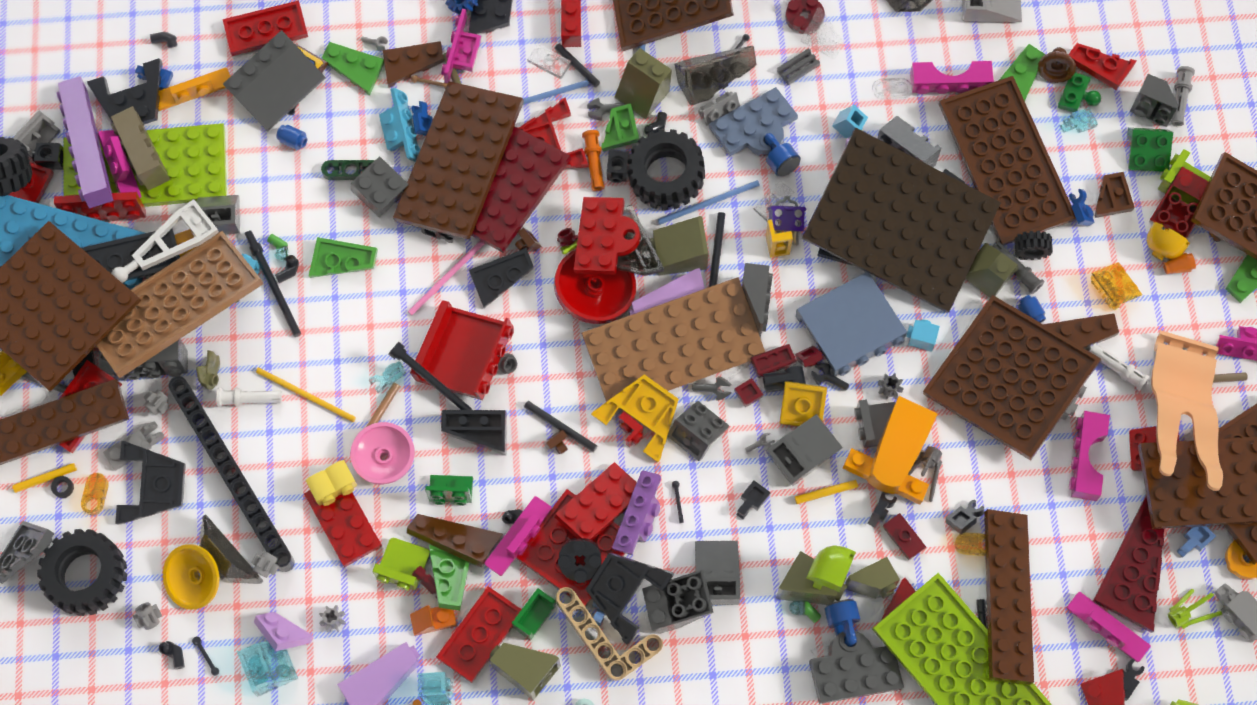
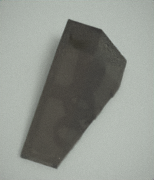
[674,46,757,106]

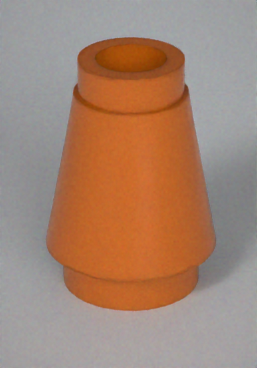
[1163,252,1196,275]

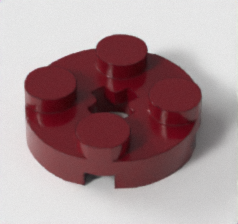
[785,0,825,34]

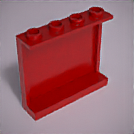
[410,300,514,401]

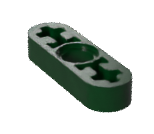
[321,160,374,180]

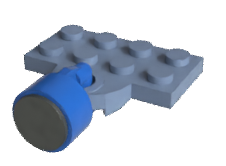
[709,87,801,177]

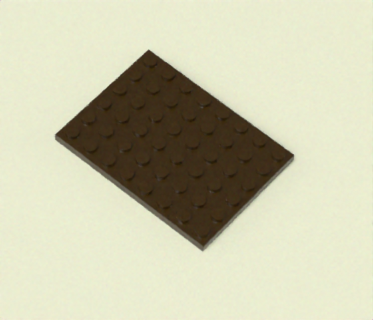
[801,128,1001,313]

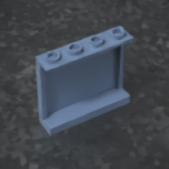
[795,272,907,376]

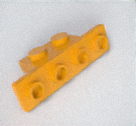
[158,67,231,111]

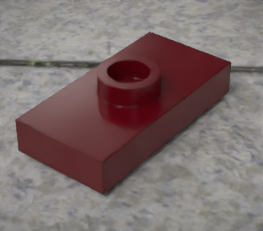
[750,344,797,378]
[882,513,926,561]

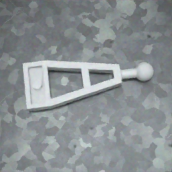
[111,199,219,283]

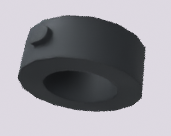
[51,476,74,498]

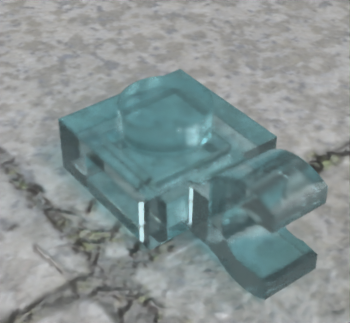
[1060,107,1098,133]
[368,361,406,393]

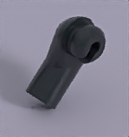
[150,31,178,48]
[644,112,667,136]
[275,255,299,284]
[502,509,523,524]
[159,641,185,670]

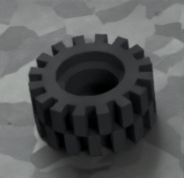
[1014,231,1053,260]

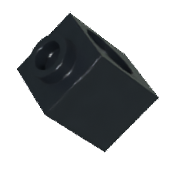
[32,143,63,170]
[606,150,629,183]

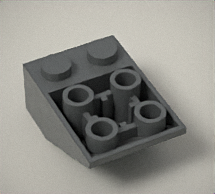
[742,263,773,338]
[124,339,188,380]
[766,414,843,487]
[695,541,741,605]
[642,570,714,634]

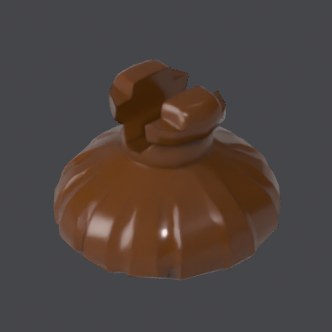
[1038,47,1076,83]

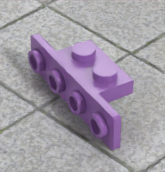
[612,470,662,555]

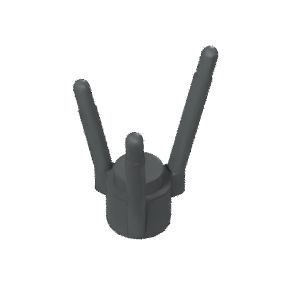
[908,446,943,502]

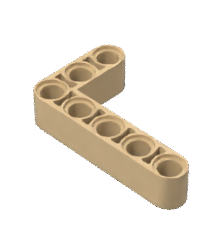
[555,587,663,681]

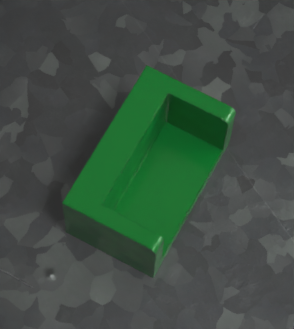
[512,588,556,641]

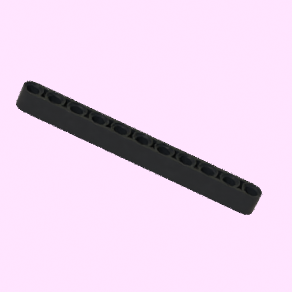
[168,376,295,572]

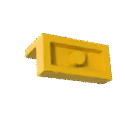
[765,219,793,258]

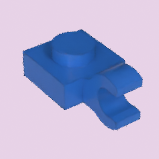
[135,65,174,90]
[412,101,433,136]
[1069,189,1095,226]

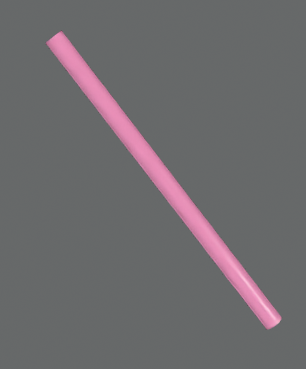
[408,241,485,316]

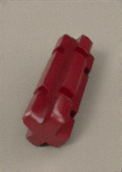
[412,566,437,599]

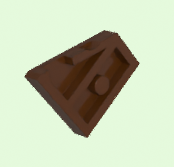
[1094,172,1135,218]

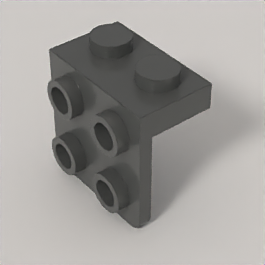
[854,399,895,448]

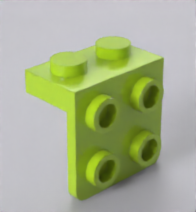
[1158,149,1210,209]
[372,537,430,591]

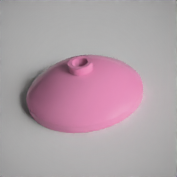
[350,422,415,485]

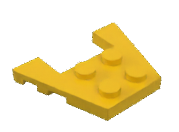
[591,374,679,462]

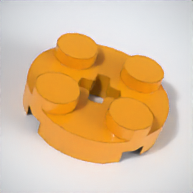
[1225,540,1257,580]

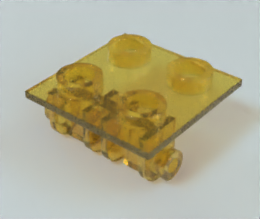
[1090,262,1143,311]

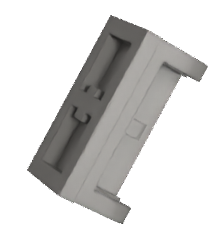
[13,110,61,158]

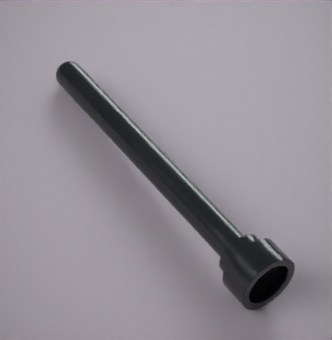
[388,341,472,410]

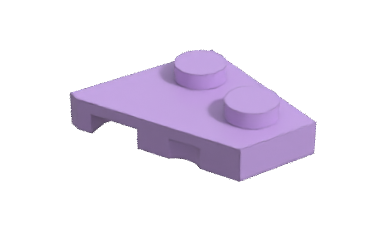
[254,612,313,651]

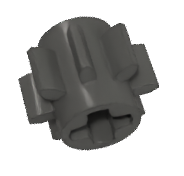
[877,373,904,400]

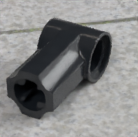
[763,366,806,393]

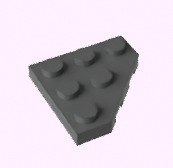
[0,521,55,584]

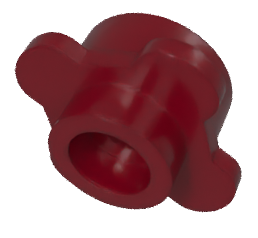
[557,228,578,247]

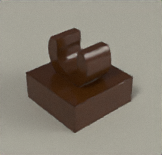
[515,227,541,251]
[543,430,568,454]

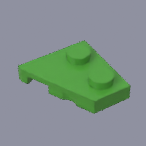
[601,103,640,152]

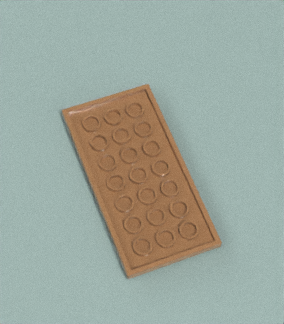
[97,231,264,379]
[581,277,765,409]

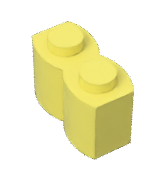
[305,460,357,506]

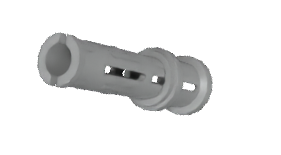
[1171,66,1195,126]

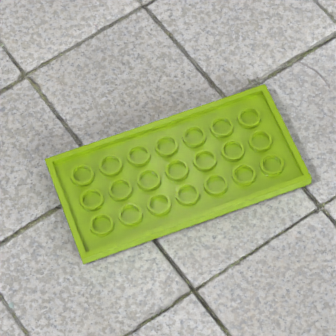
[63,123,227,207]
[872,572,1052,705]

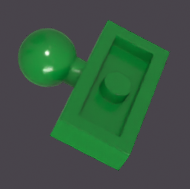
[1058,72,1102,114]

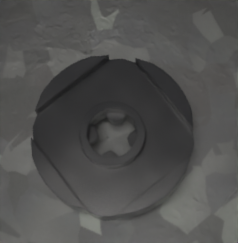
[558,538,602,583]

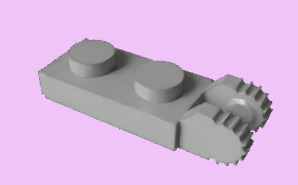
[103,421,164,471]

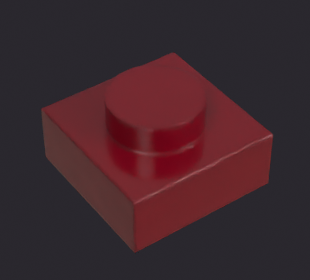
[795,346,823,368]
[734,378,764,408]

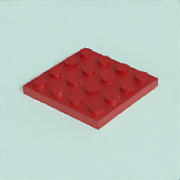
[516,489,626,607]

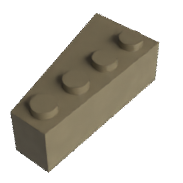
[111,106,171,190]

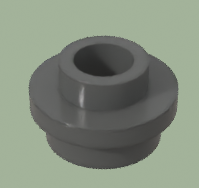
[498,353,518,374]

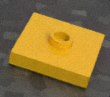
[779,381,827,426]

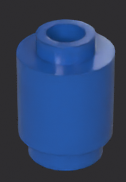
[276,125,308,150]
[1018,295,1047,323]

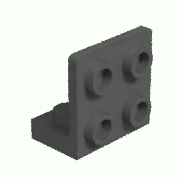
[667,401,730,461]

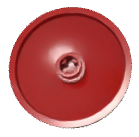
[554,250,637,324]

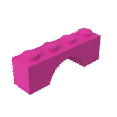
[910,61,994,94]
[1069,411,1110,501]

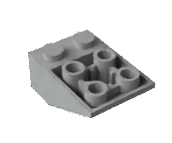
[962,0,1022,22]

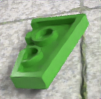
[322,42,384,96]
[308,237,378,278]
[429,545,470,611]

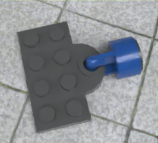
[809,599,904,704]

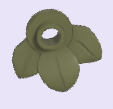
[196,350,220,390]

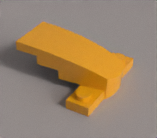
[842,396,938,505]

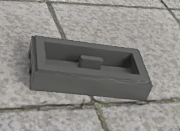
[777,48,820,85]

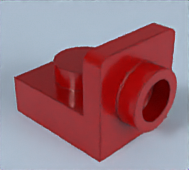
[618,411,644,448]

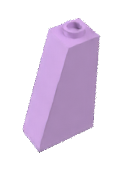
[629,268,705,316]
[337,642,420,705]

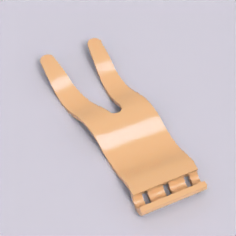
[1151,330,1223,491]

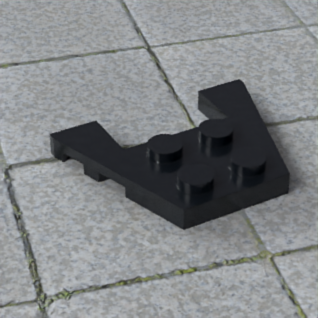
[87,58,163,125]
[115,441,186,525]
[586,553,674,645]

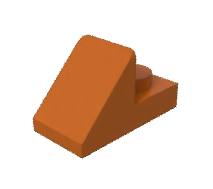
[410,605,457,636]

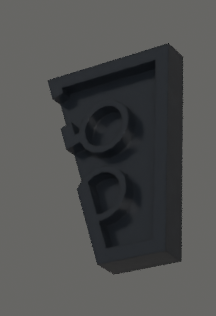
[469,248,534,308]

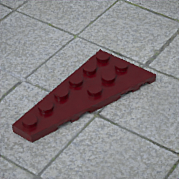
[1092,495,1165,633]

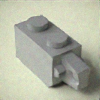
[1214,583,1257,642]

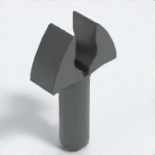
[587,98,625,121]
[692,376,732,401]

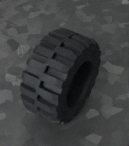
[627,129,705,210]
[0,137,33,196]
[37,529,128,616]

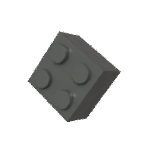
[350,156,409,218]

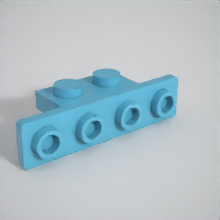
[379,88,420,162]

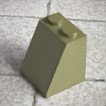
[614,48,672,120]
[649,216,708,276]
[776,551,847,605]
[489,642,561,701]

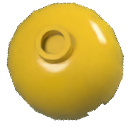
[1146,222,1190,261]

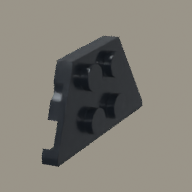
[468,0,513,34]

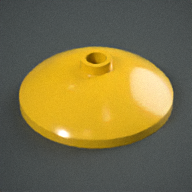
[163,544,219,610]

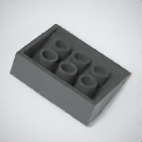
[223,30,326,132]

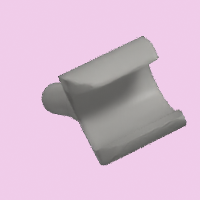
[361,36,388,51]
[745,433,775,453]

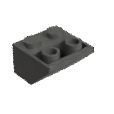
[1130,74,1179,127]
[196,195,240,234]

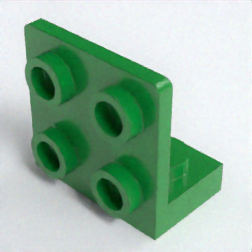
[1127,127,1174,172]
[425,475,474,506]

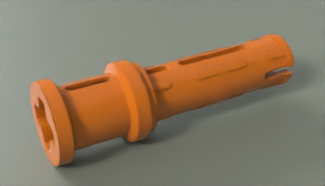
[582,130,605,191]

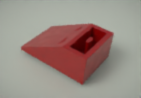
[1150,167,1209,239]

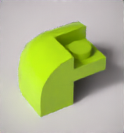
[806,545,856,592]

